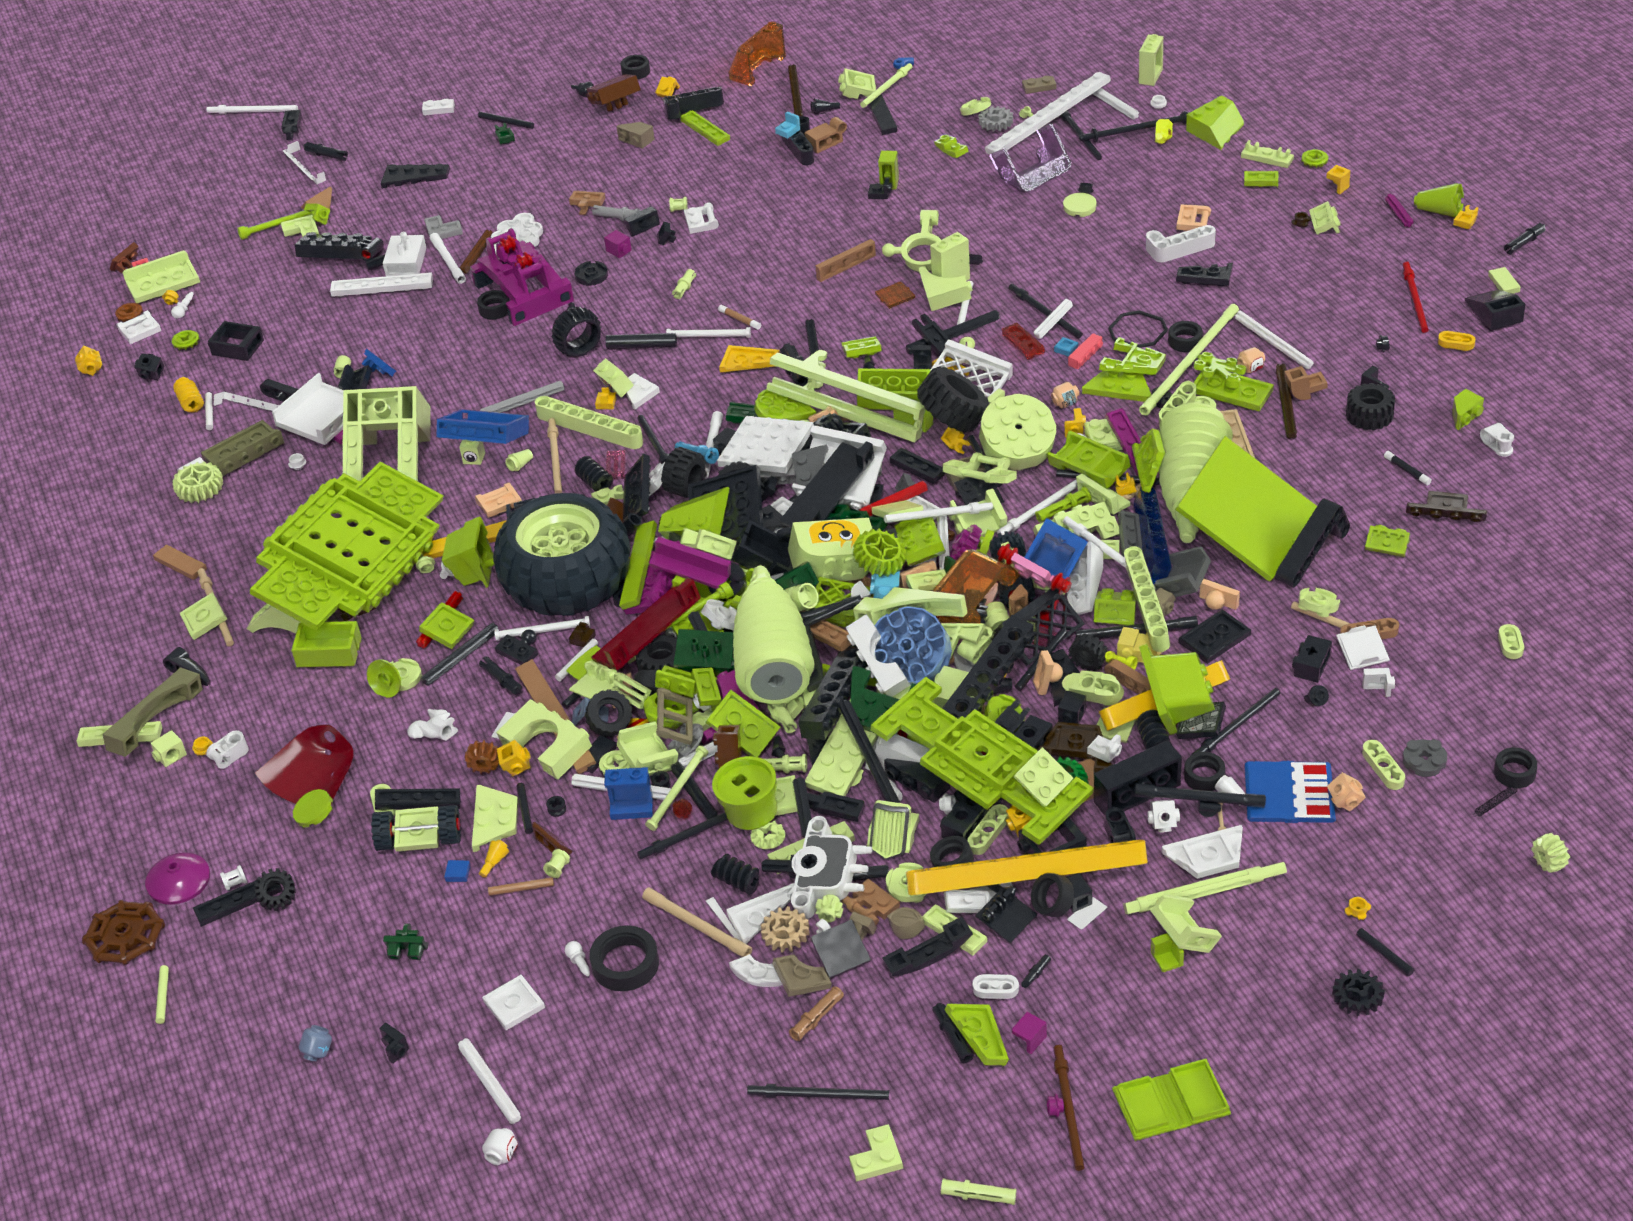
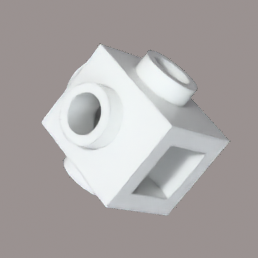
[1147,799,1180,832]

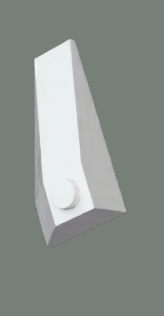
[1067,541,1103,615]

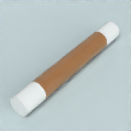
[718,305,761,330]

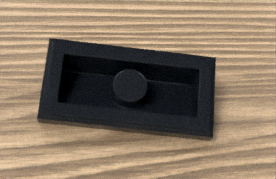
[623,207,660,237]

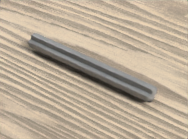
[480,381,564,413]

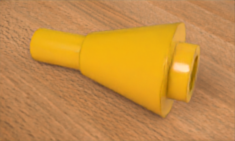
[479,840,509,878]

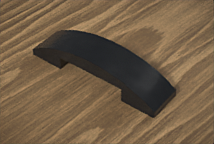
[882,916,973,976]

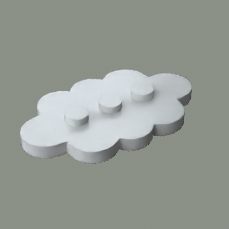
[491,213,543,252]

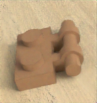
[842,879,900,925]

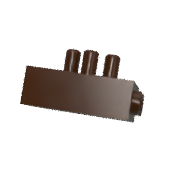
[587,74,641,112]

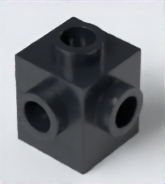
[135,353,164,381]

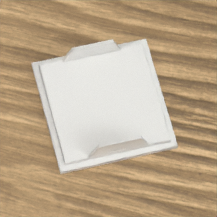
[1336,625,1390,670]

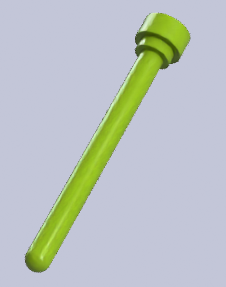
[237,210,310,240]
[666,582,734,630]

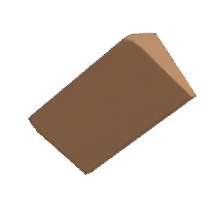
[1009,584,1028,617]

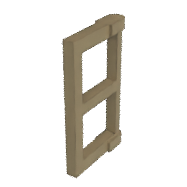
[656,688,693,745]

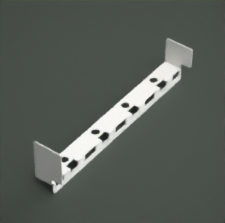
[283,141,326,184]
[214,392,280,411]

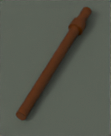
[1053,1045,1085,1171]

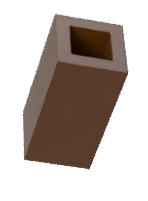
[713,725,742,768]

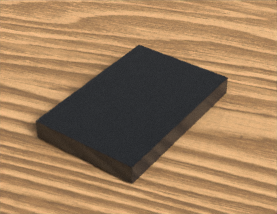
[1178,609,1251,664]

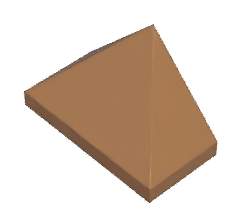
[301,186,332,210]

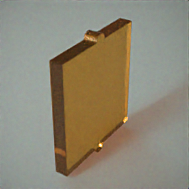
[875,281,915,309]

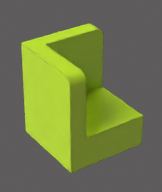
[1151,933,1184,972]

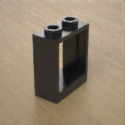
[208,321,264,361]
[1017,817,1087,855]

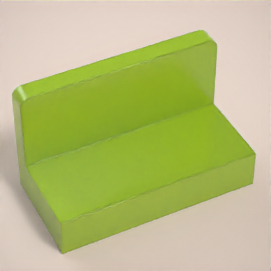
[691,667,721,712]

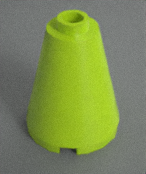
[1414,183,1464,217]

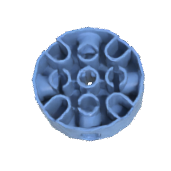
[875,606,952,685]

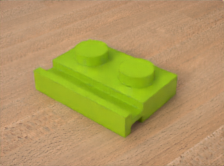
[841,336,881,358]

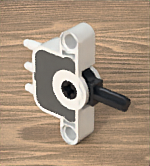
[761,816,872,919]

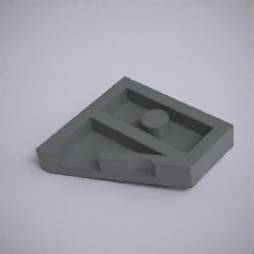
[792,444,829,486]

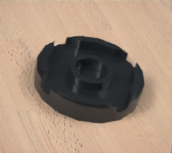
[574,261,608,286]

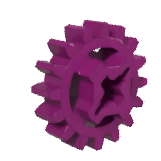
[949,524,982,563]

